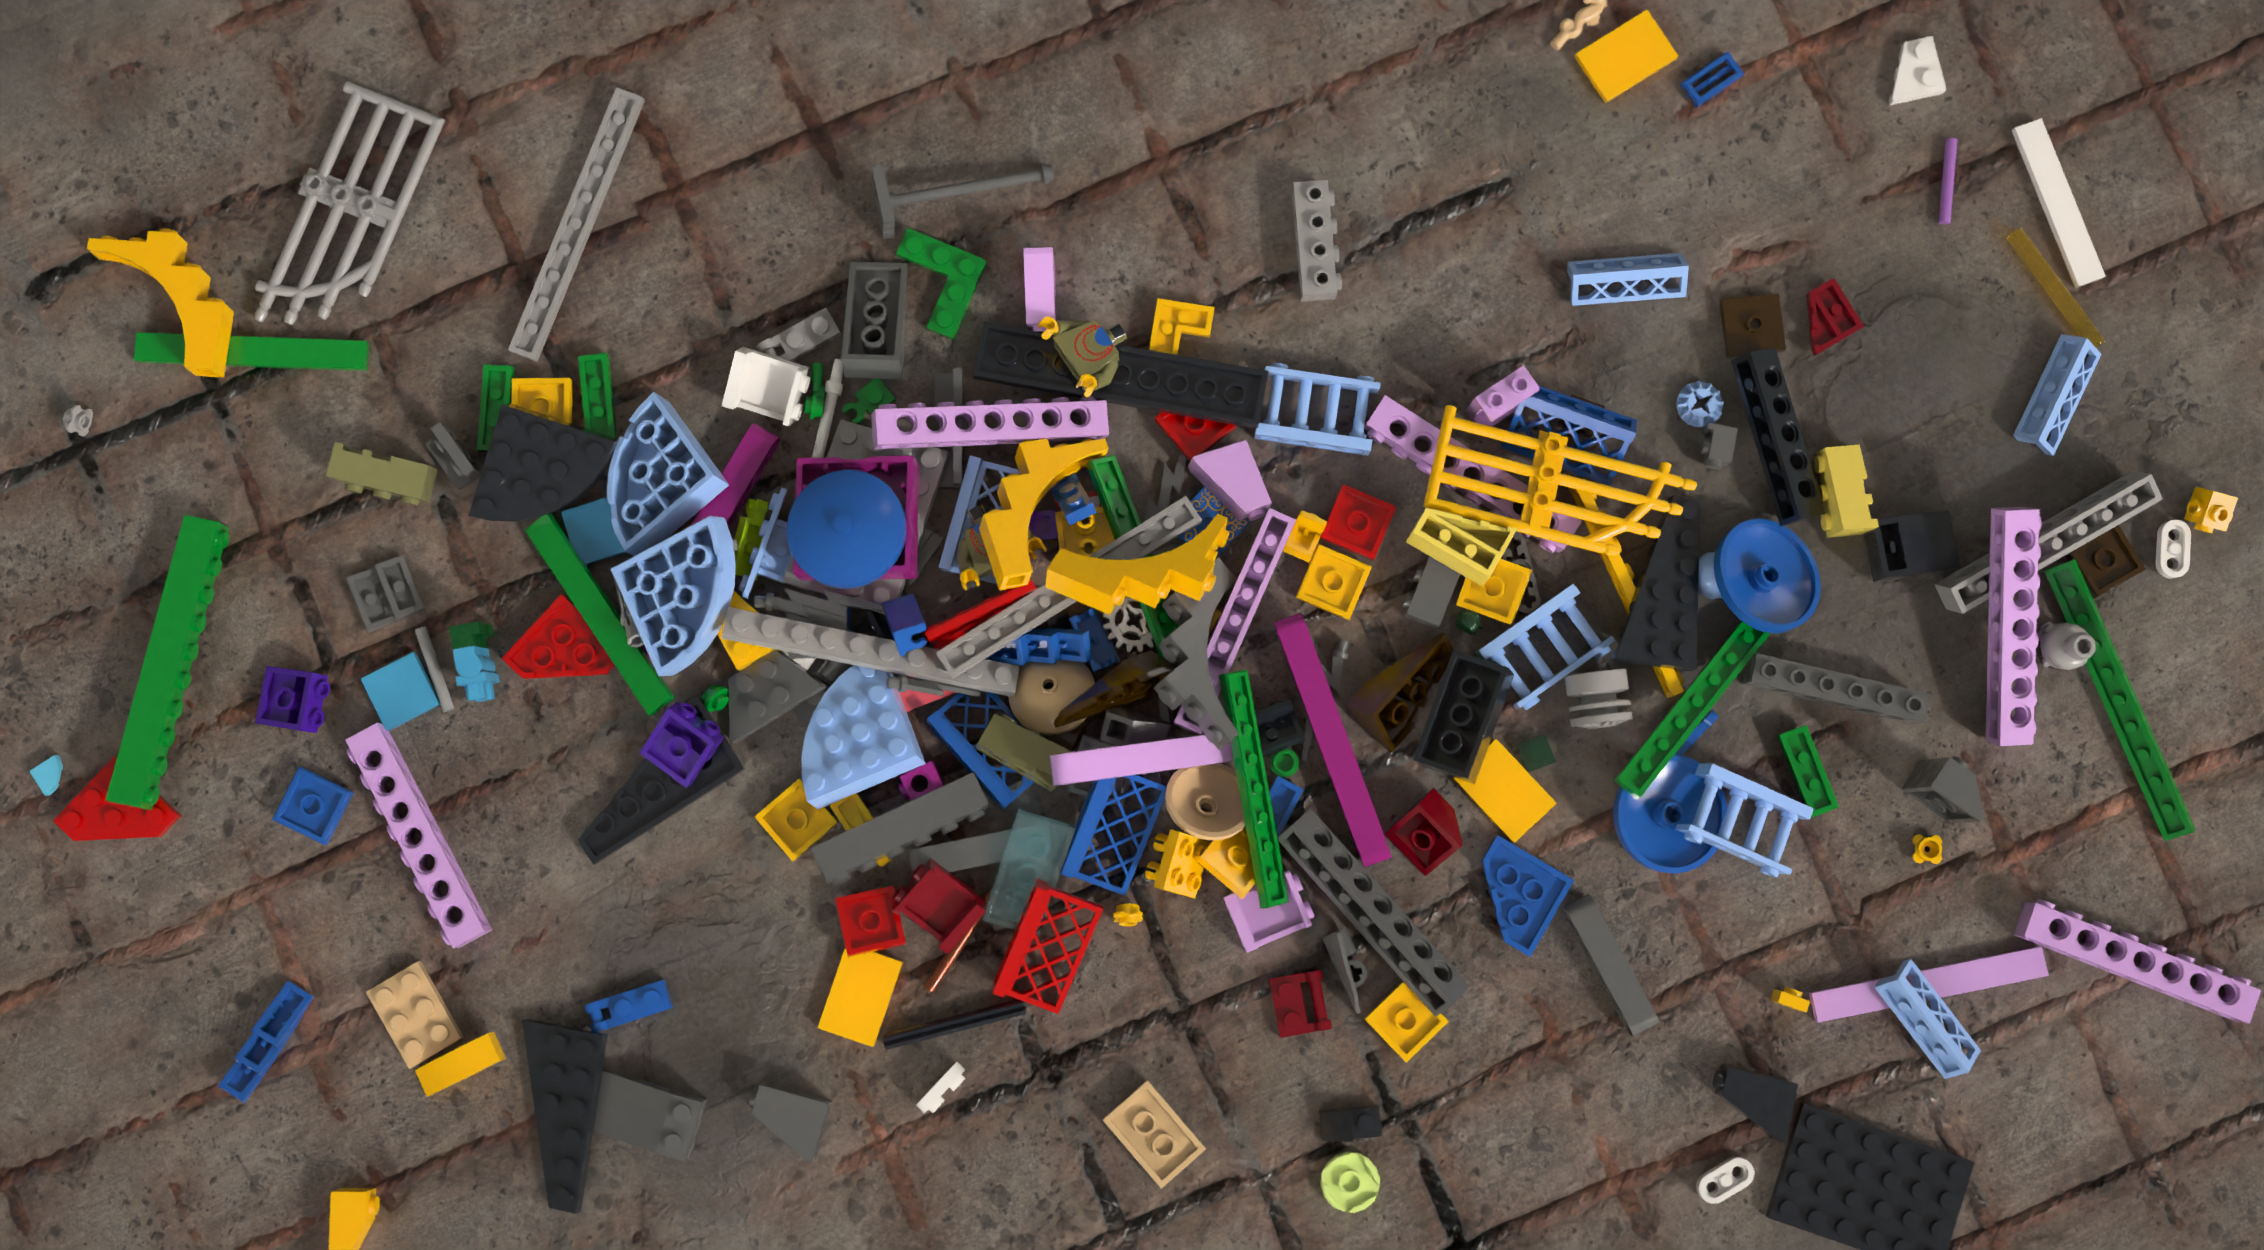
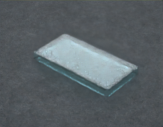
[982,809,1075,936]

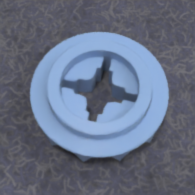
[1677,381,1724,427]

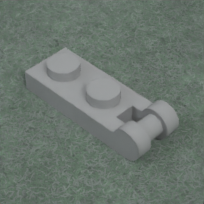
[756,308,841,362]

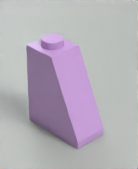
[1023,247,1056,332]
[1188,440,1272,521]

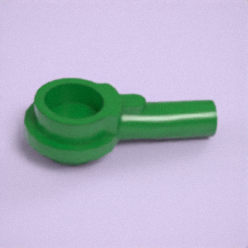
[804,363,825,420]

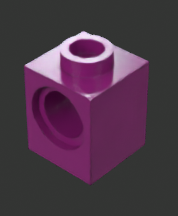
[898,761,945,801]

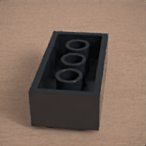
[1413,650,1515,784]

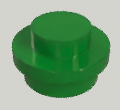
[702,684,729,712]
[1270,748,1299,777]

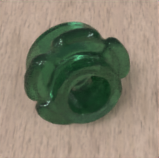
[1454,610,1483,635]

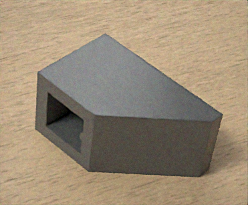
[1100,706,1172,746]

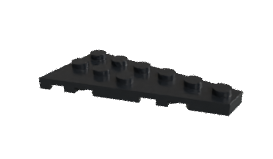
[522,1019,608,1214]

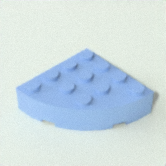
[607,392,729,556]
[611,516,736,676]
[801,665,926,809]

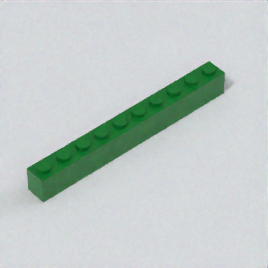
[105,515,229,810]

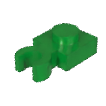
[842,378,896,425]

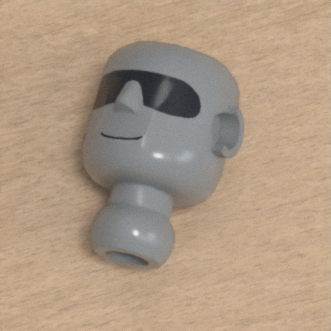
[2036,622,2096,670]

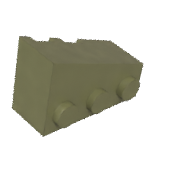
[326,442,437,506]
[975,714,1072,792]

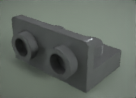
[426,422,482,490]

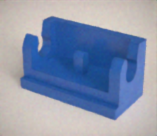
[882,593,927,656]
[1069,608,1121,674]

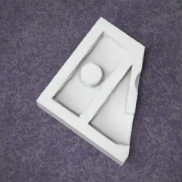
[1889,36,1946,105]

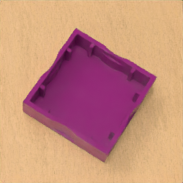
[793,456,919,581]

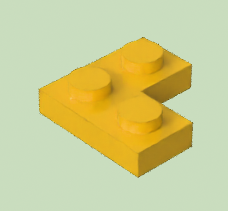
[1149,298,1214,355]

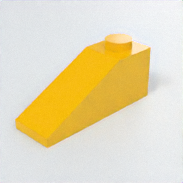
[329,1188,380,1250]

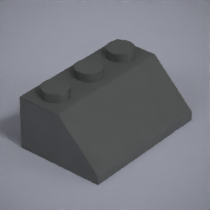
[1901,756,1984,823]

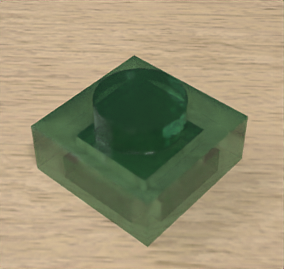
[1516,735,1556,773]

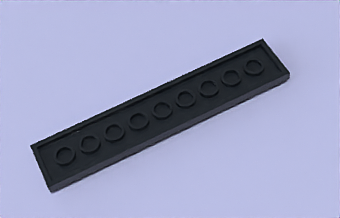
[973,321,1269,429]

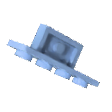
[738,487,792,601]

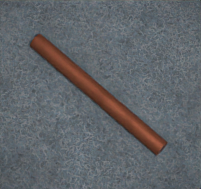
[924,887,999,993]

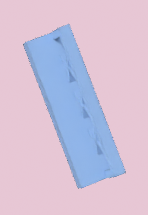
[1567,253,1689,306]
[2013,334,2101,456]
[1874,959,1981,1079]

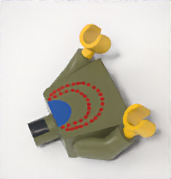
[1037,316,1127,397]
[957,504,1047,590]

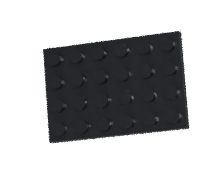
[1766,1103,1975,1250]

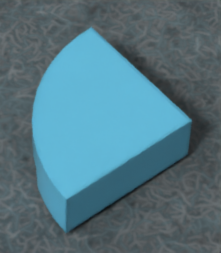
[30,755,63,796]

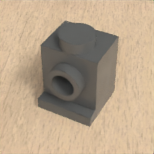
[1700,423,1738,469]

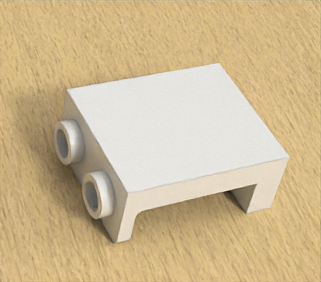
[722,347,810,426]

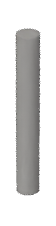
[415,627,454,712]

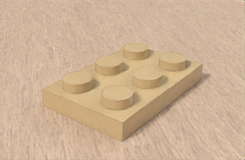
[366,961,464,1069]
[1103,1080,1206,1189]

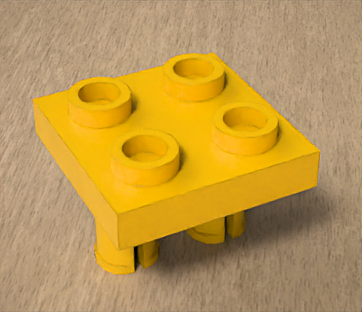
[1055,507,1115,557]
[1145,829,1211,899]

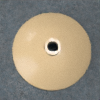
[1008,660,1095,736]
[1165,763,1246,840]

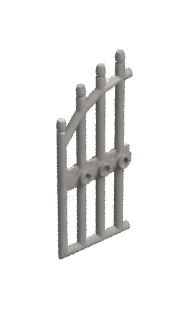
[254,81,445,325]

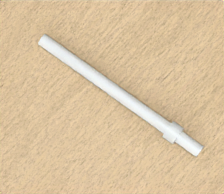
[811,359,843,458]

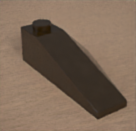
[1347,632,1454,752]
[1053,651,1175,728]

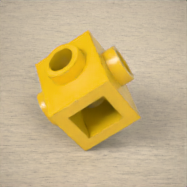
[2184,486,2238,534]

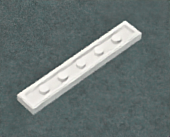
[2012,118,2106,288]

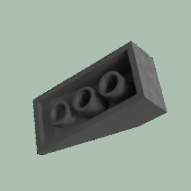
[841,262,908,379]
[593,1070,707,1161]

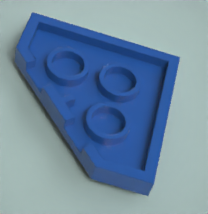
[1481,835,1574,957]

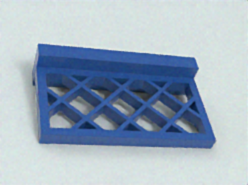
[1501,385,1637,486]
[925,691,1034,811]
[1058,774,1167,896]

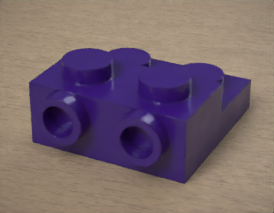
[255,666,330,733]
[640,702,724,788]

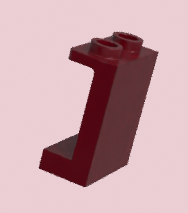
[892,858,986,954]

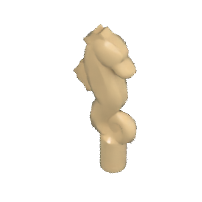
[1550,0,1607,50]

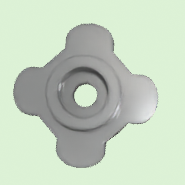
[63,405,93,436]

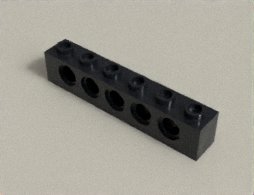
[1731,348,1825,527]

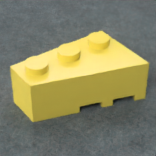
[1406,508,1517,586]

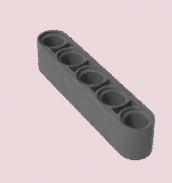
[908,822,1055,873]
[1562,894,1659,1037]

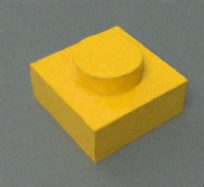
[1770,987,1810,1012]

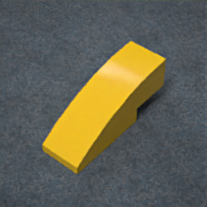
[415,1032,506,1097]

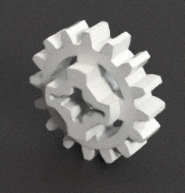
[1103,596,1153,653]

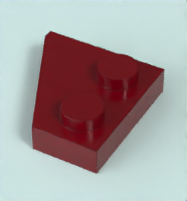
[1806,278,1864,356]

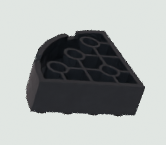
[469,403,618,522]

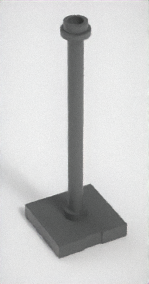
[872,163,1054,239]

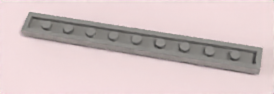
[508,87,645,362]
[936,496,1202,679]
[722,607,1019,697]

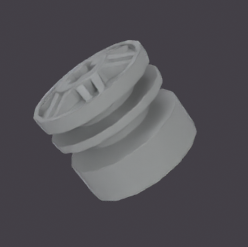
[1564,669,1633,729]

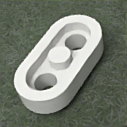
[2156,520,2191,579]
[916,1062,965,1113]
[1696,1157,1754,1204]

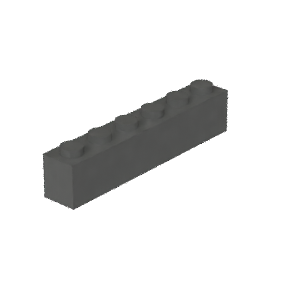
[811,772,989,885]

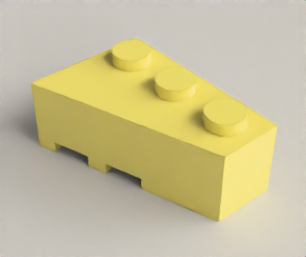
[1814,445,1879,538]

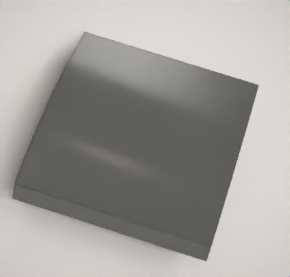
[346,555,424,633]

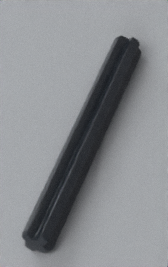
[882,999,1027,1050]

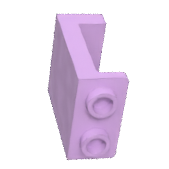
[1465,365,1540,427]
[1223,870,1314,953]

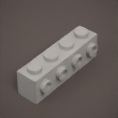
[1292,180,1342,302]

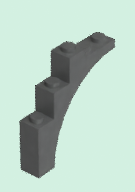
[1154,557,1239,750]

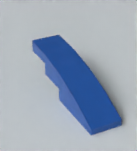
[986,628,1092,665]
[218,981,314,1103]

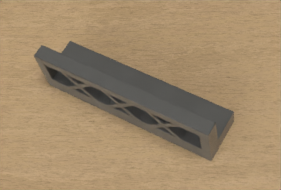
[934,368,964,489]

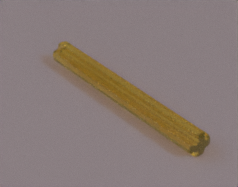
[2007,228,2104,348]

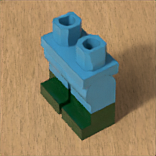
[449,622,500,702]

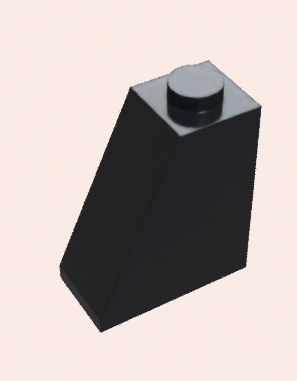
[1713,1064,1798,1143]

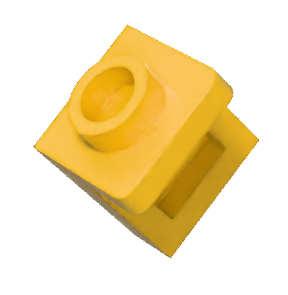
[1283,510,1327,563]

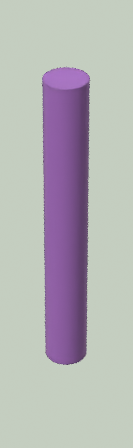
[1938,138,1957,224]

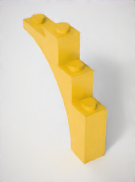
[87,229,234,378]
[979,438,1109,590]
[1045,514,1229,615]

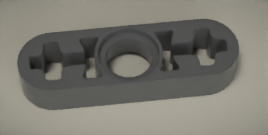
[1501,532,1540,615]

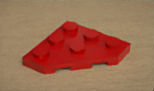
[501,594,615,679]
[53,756,182,841]

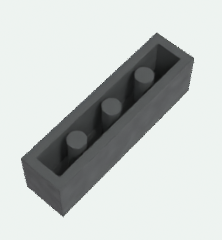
[1402,518,1479,629]

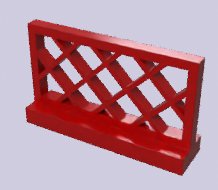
[925,579,1037,650]
[992,878,1103,1014]

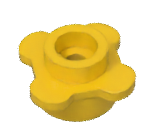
[1912,834,1942,864]
[1113,904,1143,926]

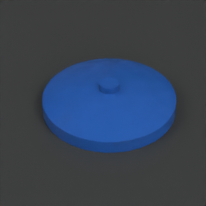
[787,470,907,589]
[1714,519,1821,633]
[1613,755,1727,873]

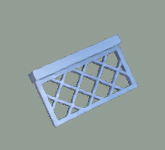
[939,456,1020,584]

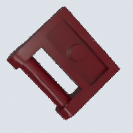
[1269,969,1332,1038]

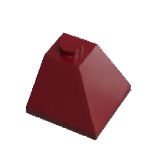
[1385,787,1463,876]

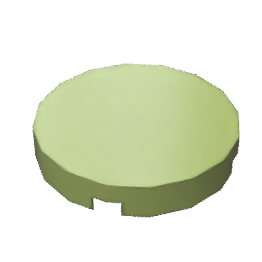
[1320,1151,1380,1213]

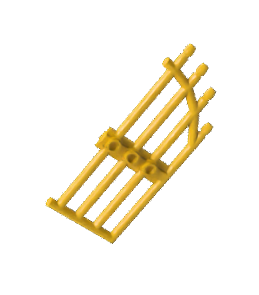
[1423,405,1697,556]

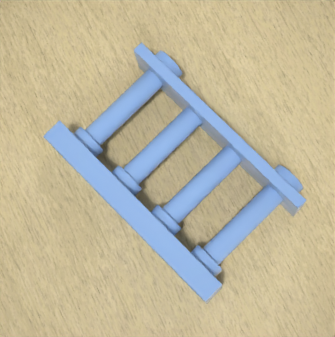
[1254,363,1381,456]
[1475,584,1615,710]
[1675,763,1814,878]

